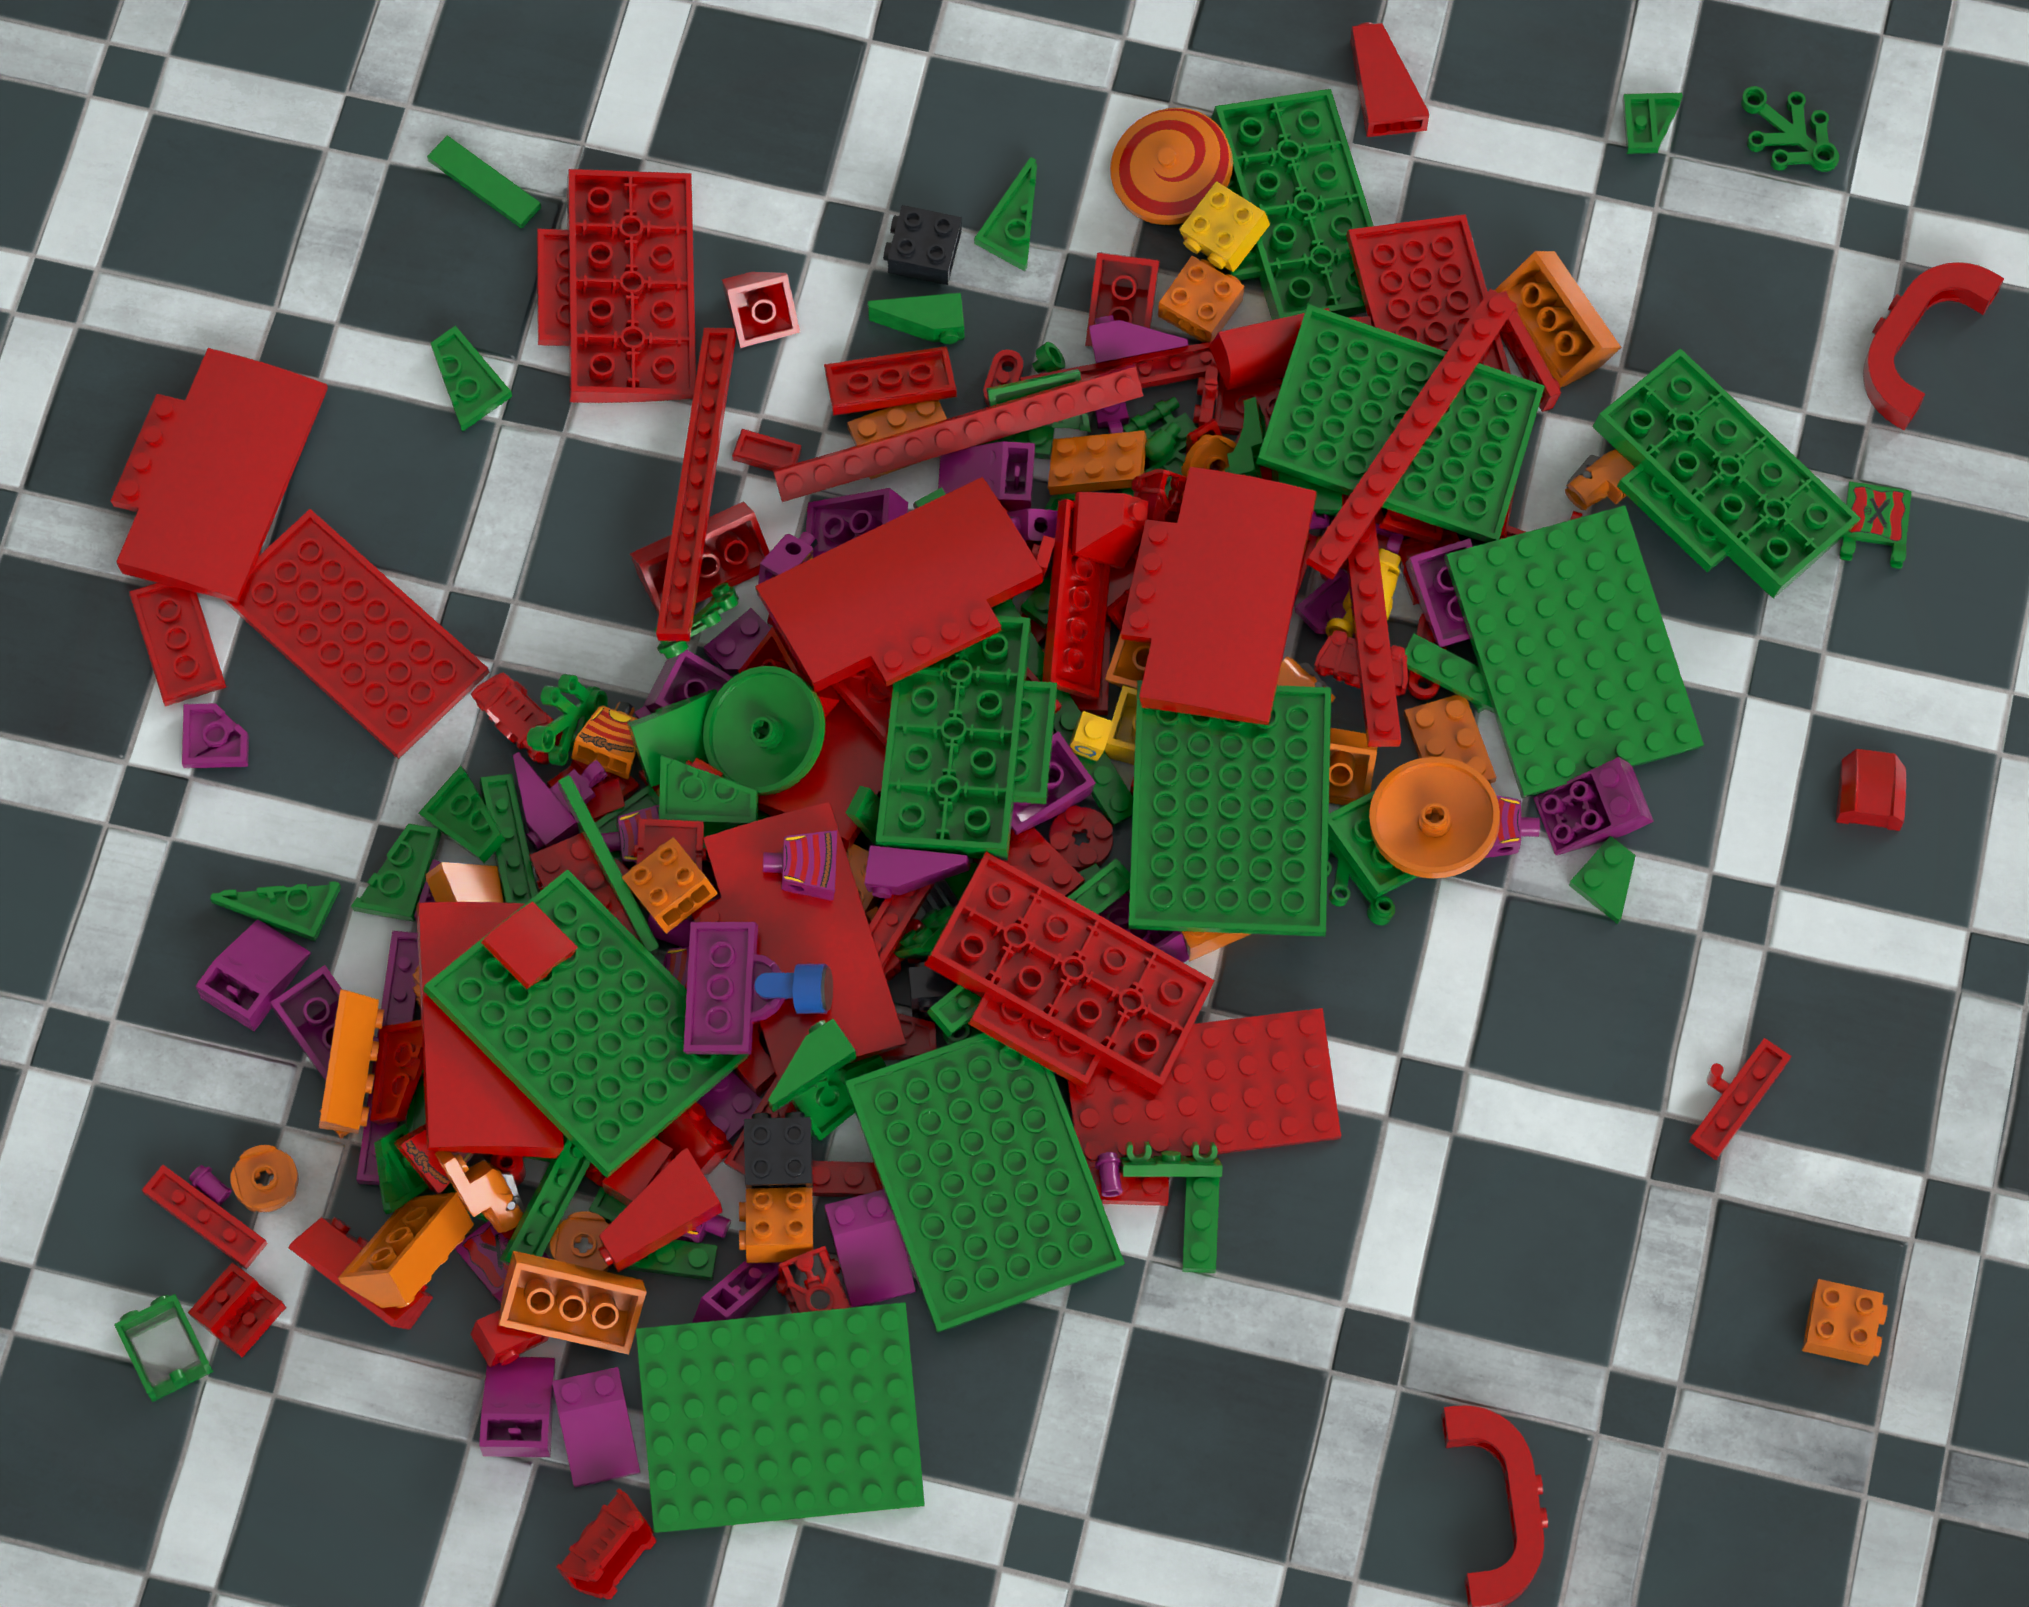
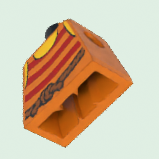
[571,701,637,779]

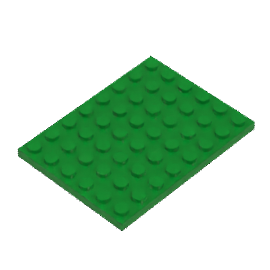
[1256,304,1545,543]
[1444,505,1704,798]
[1129,680,1331,937]
[423,869,749,1178]
[844,1033,1125,1333]
[636,1302,925,1533]

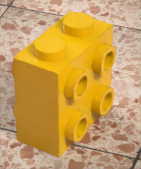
[1179,181,1270,273]

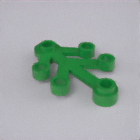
[1741,86,1839,172]
[654,583,739,659]
[527,674,608,766]
[1327,835,1395,925]

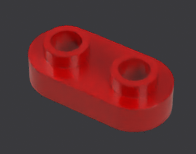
[983,349,1023,407]

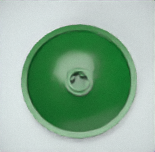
[703,666,825,796]

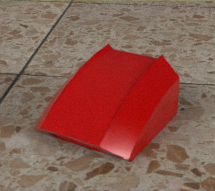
[1836,749,1906,831]

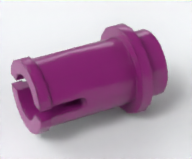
[1095,1152,1123,1197]
[189,1165,232,1205]

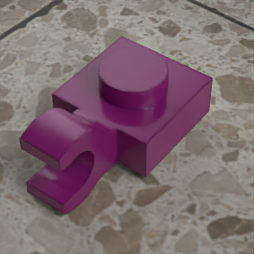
[1094,402,1129,434]
[550,760,608,815]

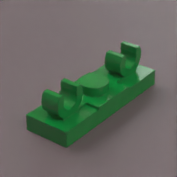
[1119,1142,1223,1177]

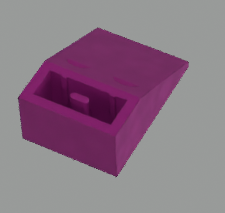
[938,441,1035,512]
[1533,757,1654,856]
[196,919,311,1032]
[479,1357,556,1457]

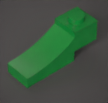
[1225,397,1267,479]

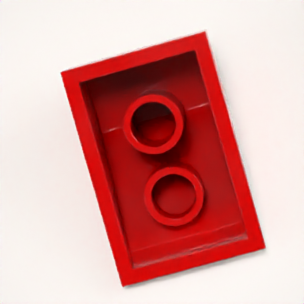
[1085,252,1160,347]

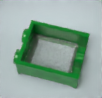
[114,1294,214,1402]

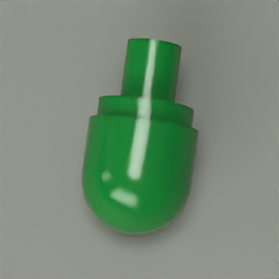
[1145,422,1181,462]

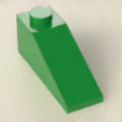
[868,293,964,344]
[768,1019,856,1113]

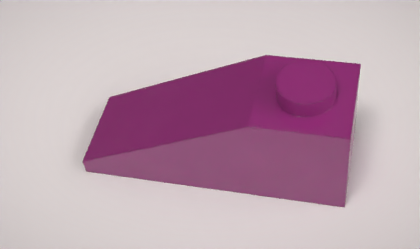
[1089,315,1189,363]
[513,752,579,850]
[864,846,970,898]
[692,1260,782,1323]

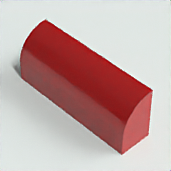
[1209,308,1330,390]

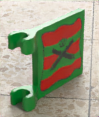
[1839,481,1912,569]

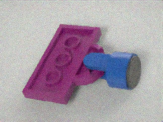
[683,922,833,1054]

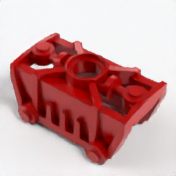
[1131,469,1187,559]
[1314,630,1408,696]
[471,672,564,765]
[775,1246,851,1313]
[556,1488,657,1600]

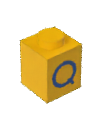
[1069,711,1113,761]

